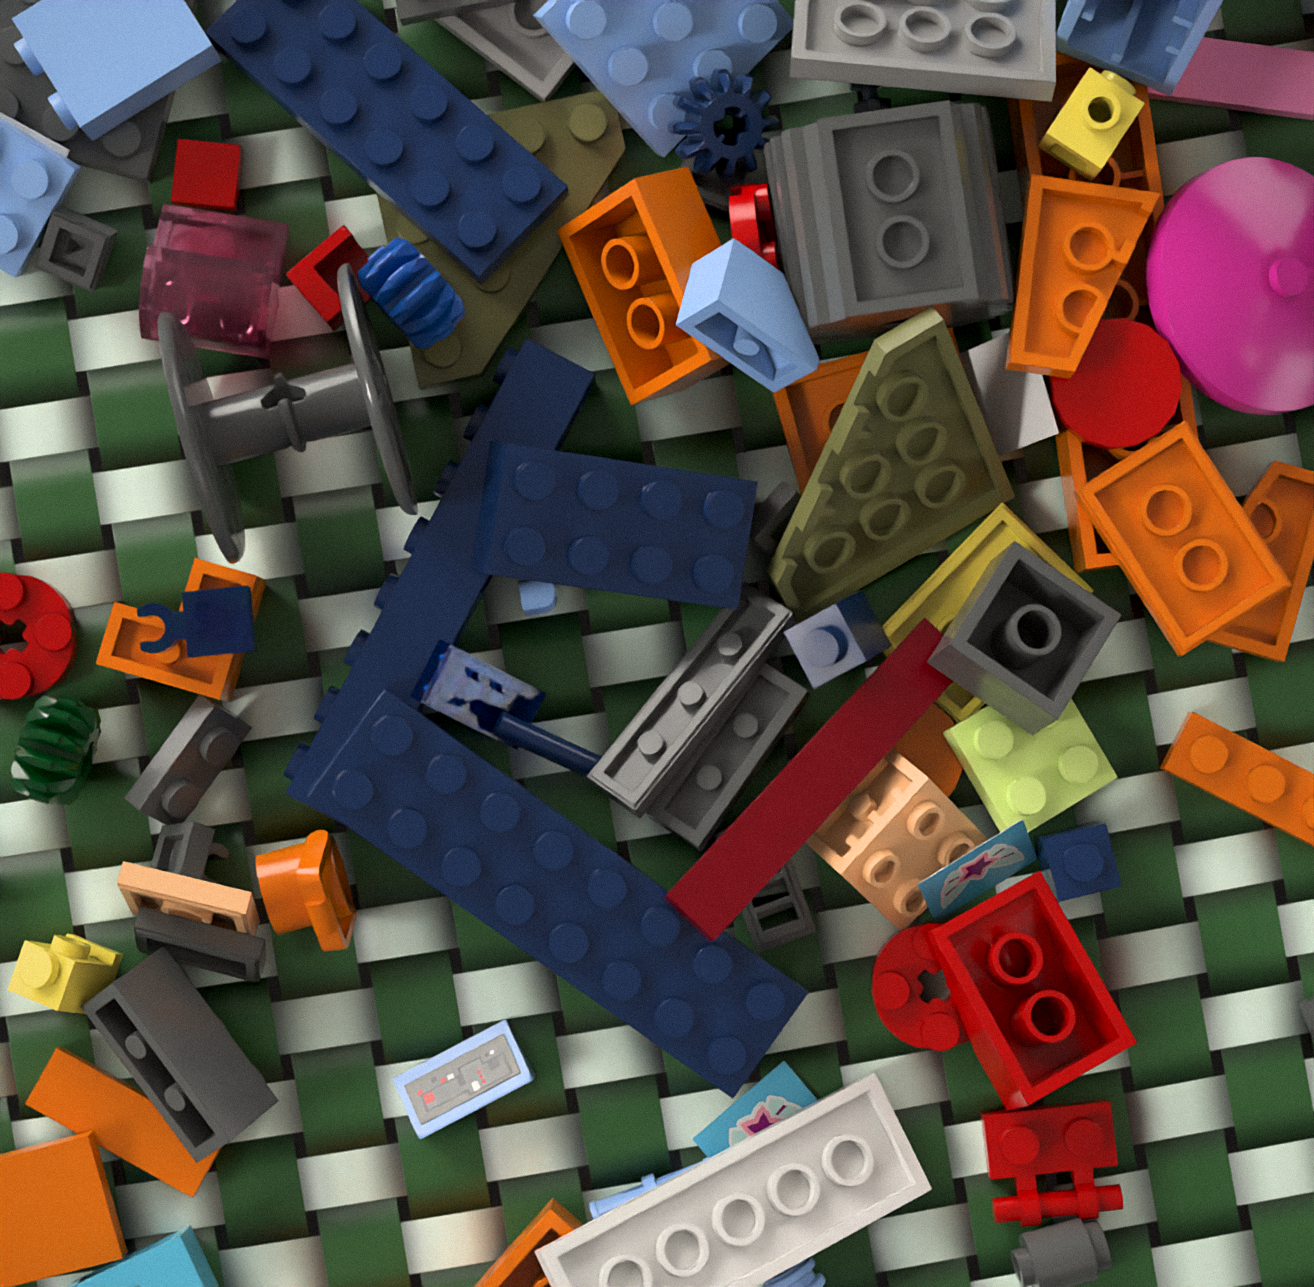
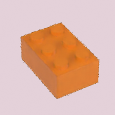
[557,166,731,406]

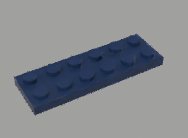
[205,0,569,285]

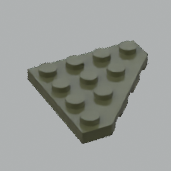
[376,90,626,390]
[767,306,1015,625]

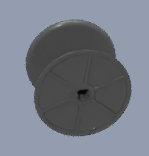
[158,263,418,564]

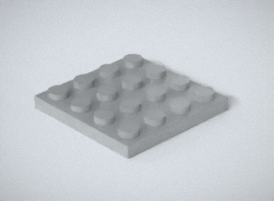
[789,0,1056,102]

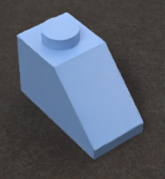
[676,238,819,393]

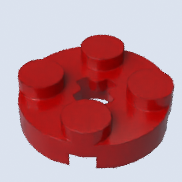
[729,182,782,272]
[0,572,78,700]
[871,922,970,1051]

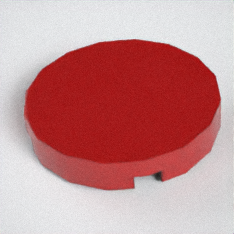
[1049,318,1182,450]

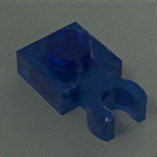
[137,586,257,659]

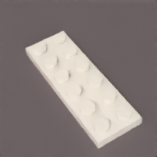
[534,1073,932,1287]

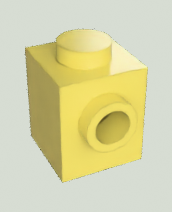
[1037,67,1145,182]

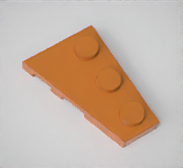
[1005,174,1161,379]
[1158,460,1314,662]

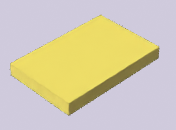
[882,502,1094,724]

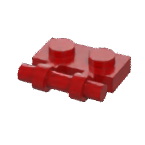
[981,1099,1123,1227]

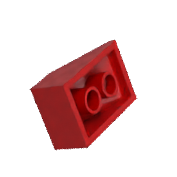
[928,871,1137,1111]

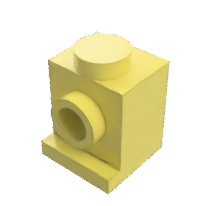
[8,933,123,1014]

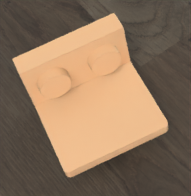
[805,748,986,931]

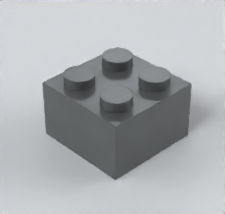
[926,541,1121,735]

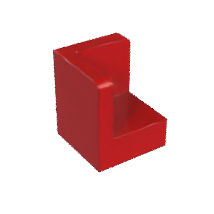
[286,225,371,331]

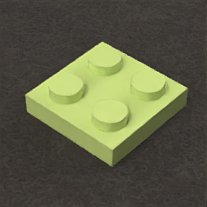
[942,698,1118,832]

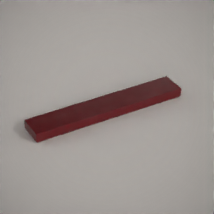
[663,618,953,943]

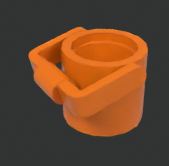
[256,830,357,952]

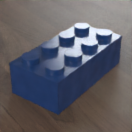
[471,441,758,610]

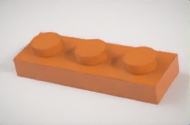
[1160,712,1314,847]

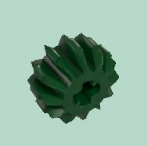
[10,695,102,806]

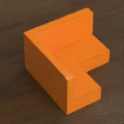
[96,558,266,702]

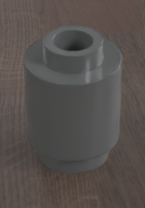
[1011,1217,1112,1287]

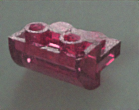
[139,204,290,359]

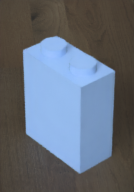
[12,0,222,141]

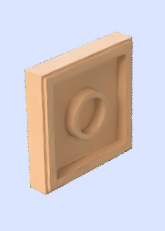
[117,861,260,936]

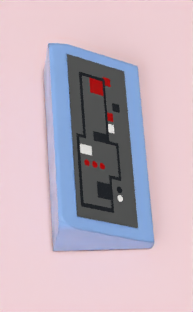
[393,1019,535,1139]

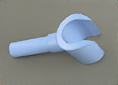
[518,580,557,616]

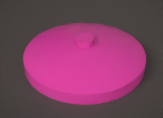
[1146,157,1314,415]

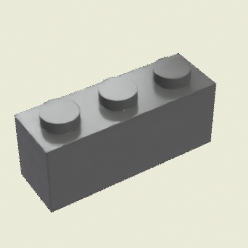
[81,946,279,1163]

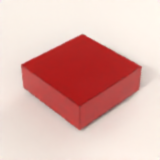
[171,139,244,212]

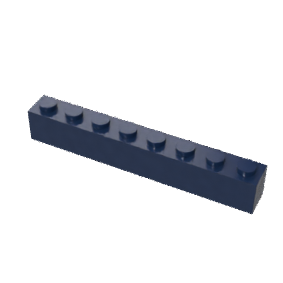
[284,338,596,827]

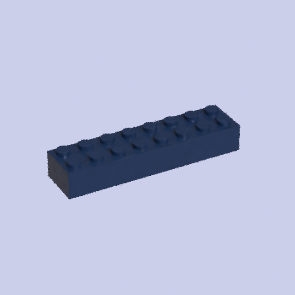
[306,685,809,1099]

